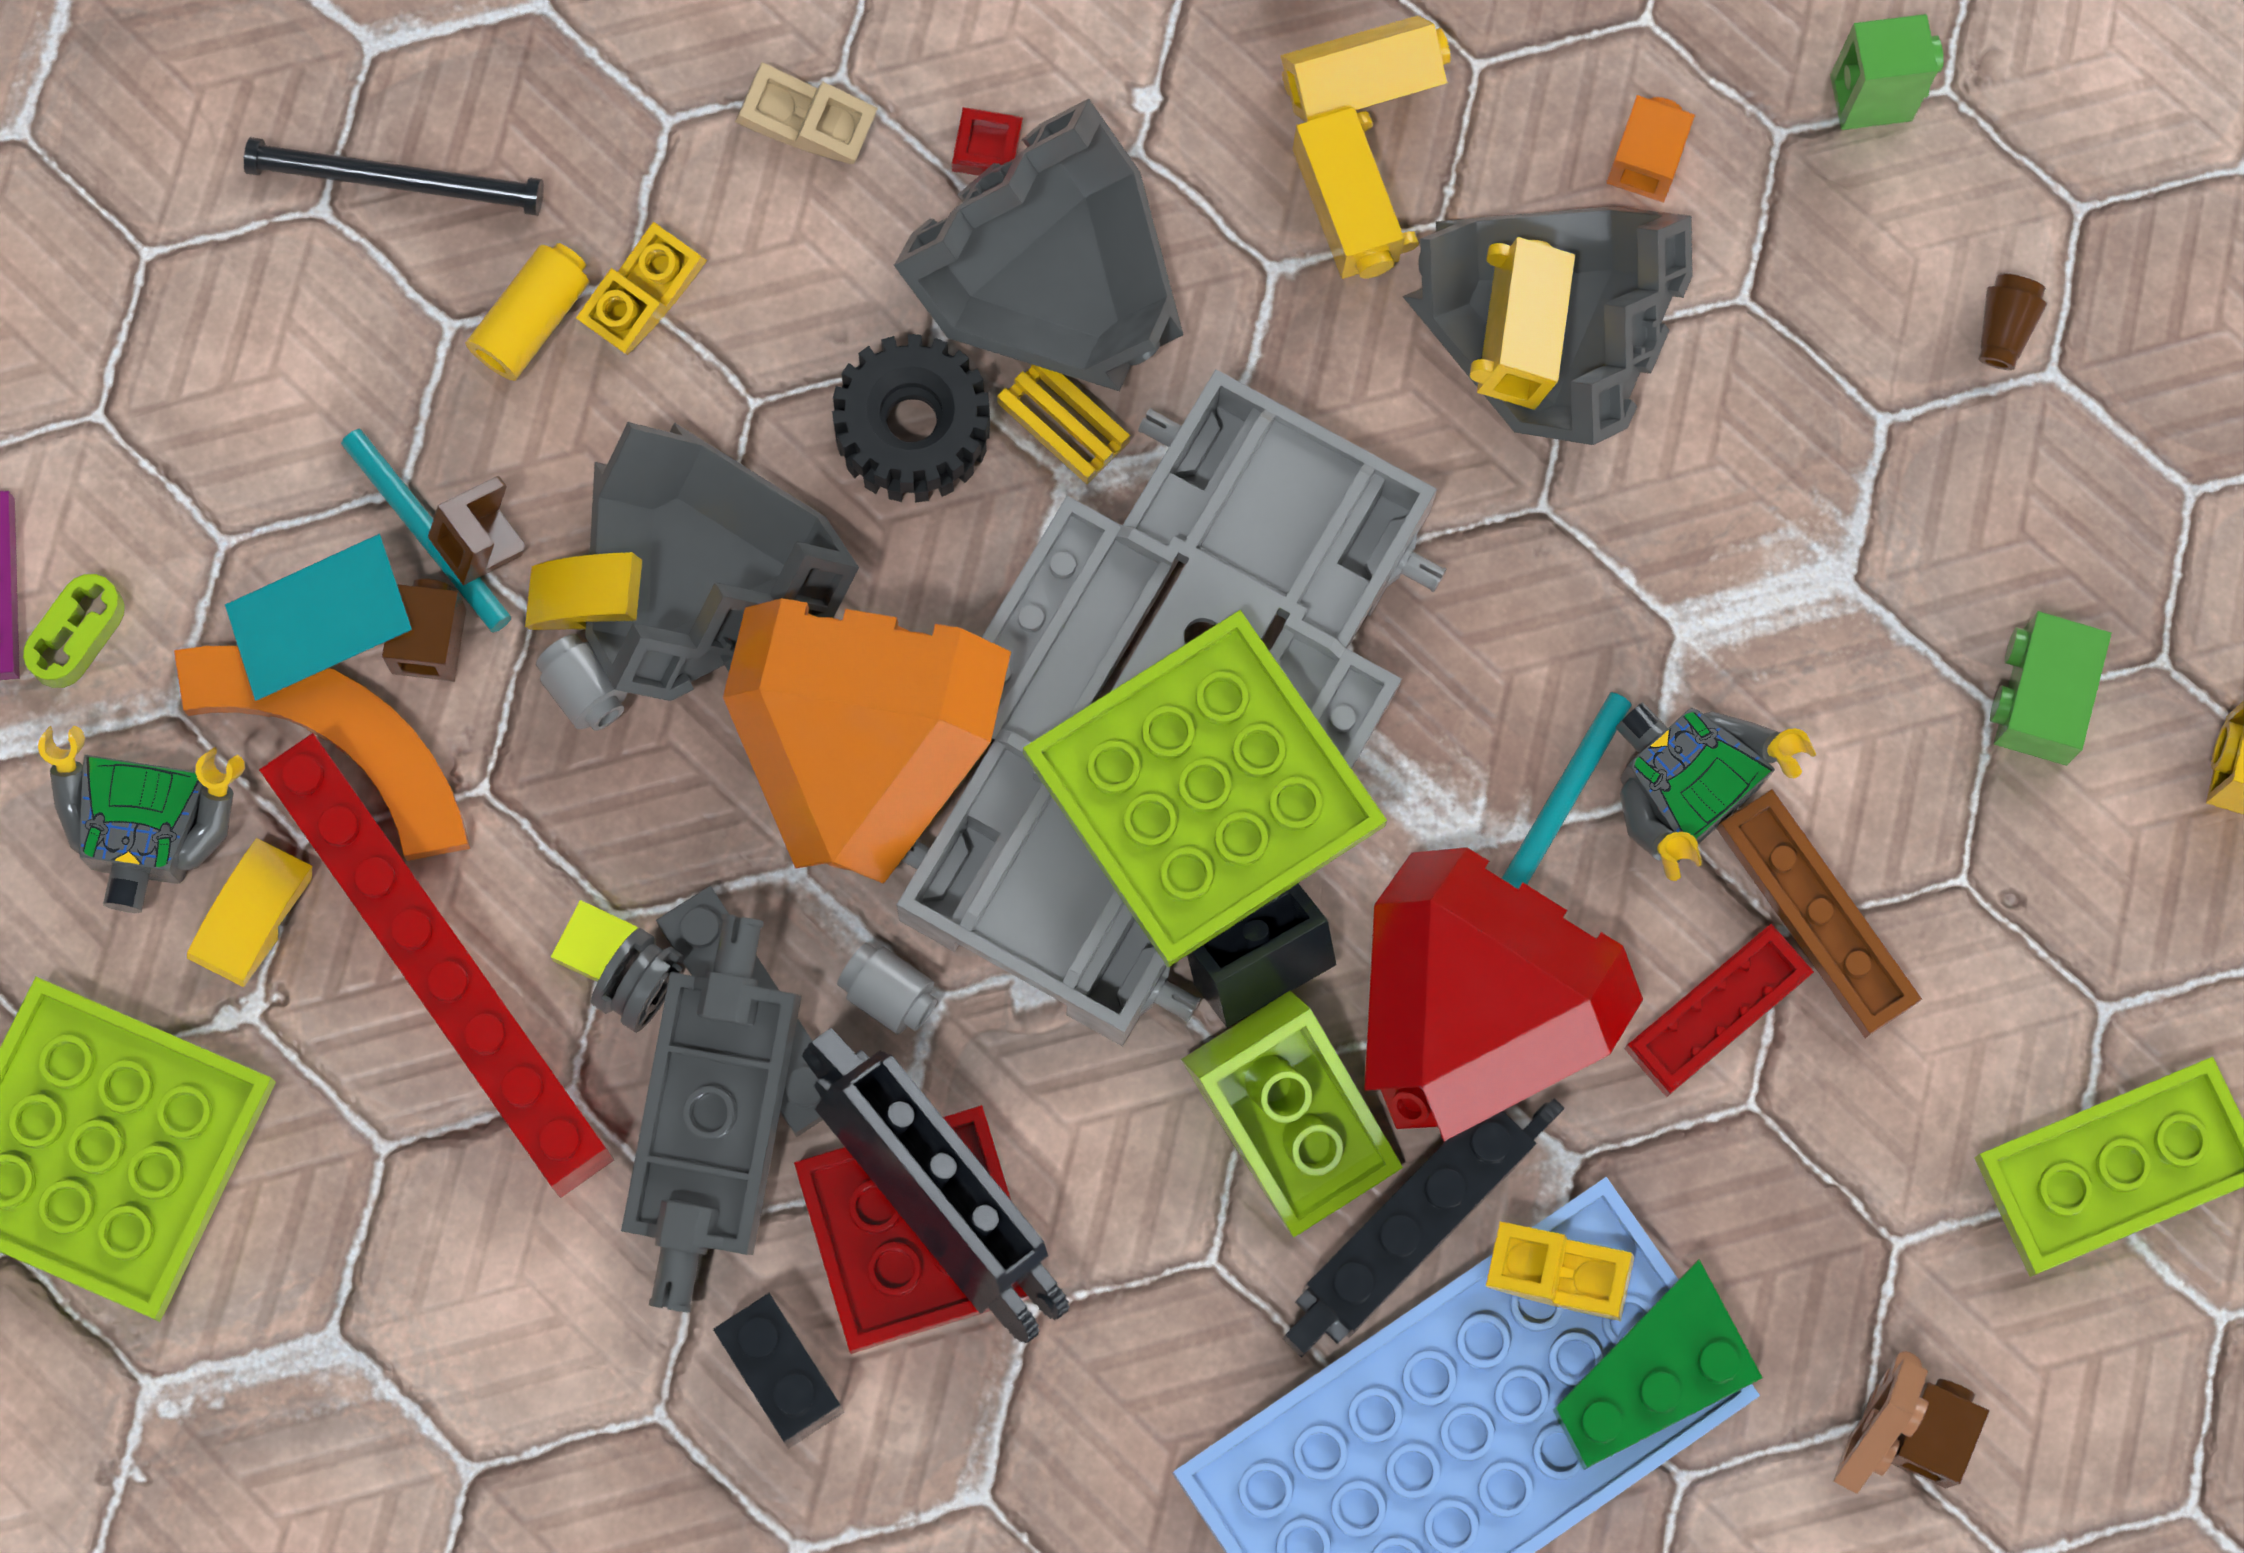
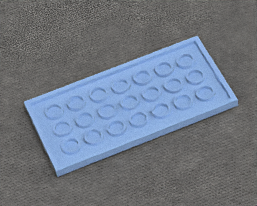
[1172,1177,1760,1553]

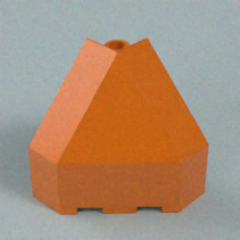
[723,598,1011,884]

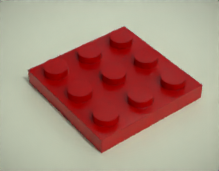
[794,1105,1030,1354]

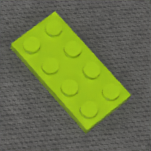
[1974,1056,2244,1277]

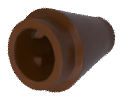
[1978,274,2047,370]

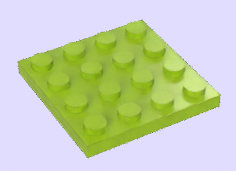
[1023,610,1387,968]
[0,977,276,1322]

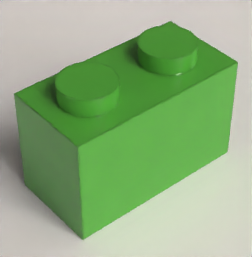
[1830,14,1943,130]
[1990,611,2112,766]

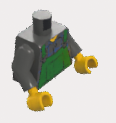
[1616,702,1816,881]
[38,726,245,913]

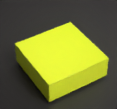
[551,900,639,982]

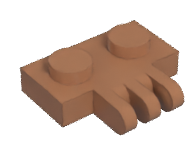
[1833,1351,1928,1494]

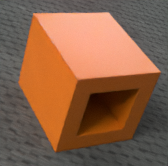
[1606,95,1695,203]

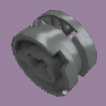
[591,928,685,1033]

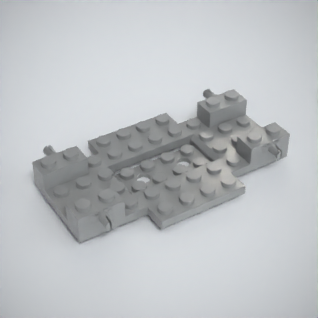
[897,369,1447,1047]

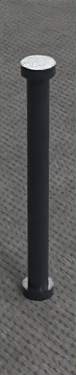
[243,137,544,216]

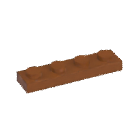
[1716,789,1922,1038]

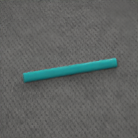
[341,429,512,633]
[1501,692,1632,889]

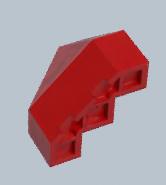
[1364,847,1643,1141]

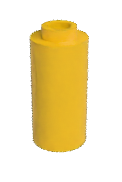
[465,243,589,381]

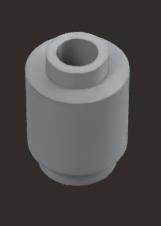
[536,634,627,731]
[837,943,937,1035]

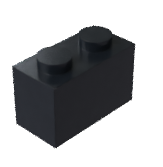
[1187,883,1337,1028]
[713,1293,845,1449]

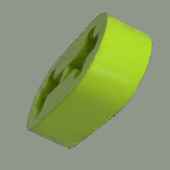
[23,574,125,688]

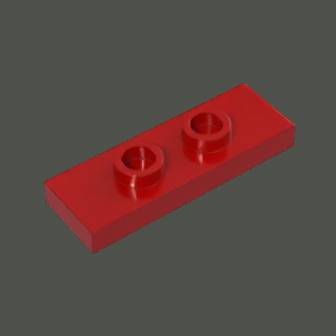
[1624,924,1814,1097]

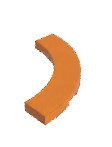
[174,646,471,861]

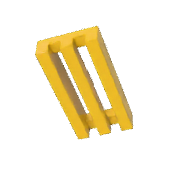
[997,364,1130,485]

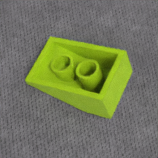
[1181,991,1403,1237]

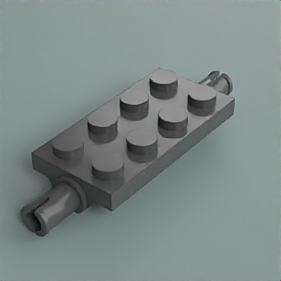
[621,914,802,1313]

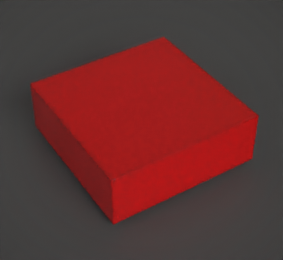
[952,107,1023,176]

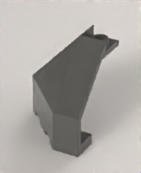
[894,98,1184,391]
[1402,206,1692,445]
[585,422,859,701]

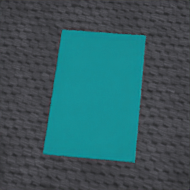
[225,533,412,701]

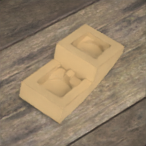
[735,62,878,165]

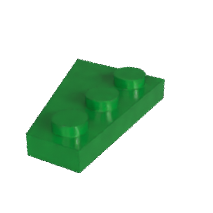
[1553,1259,1763,1470]

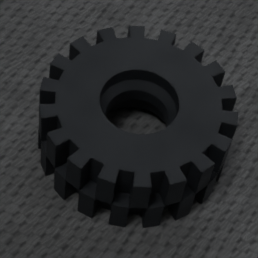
[832,334,990,503]

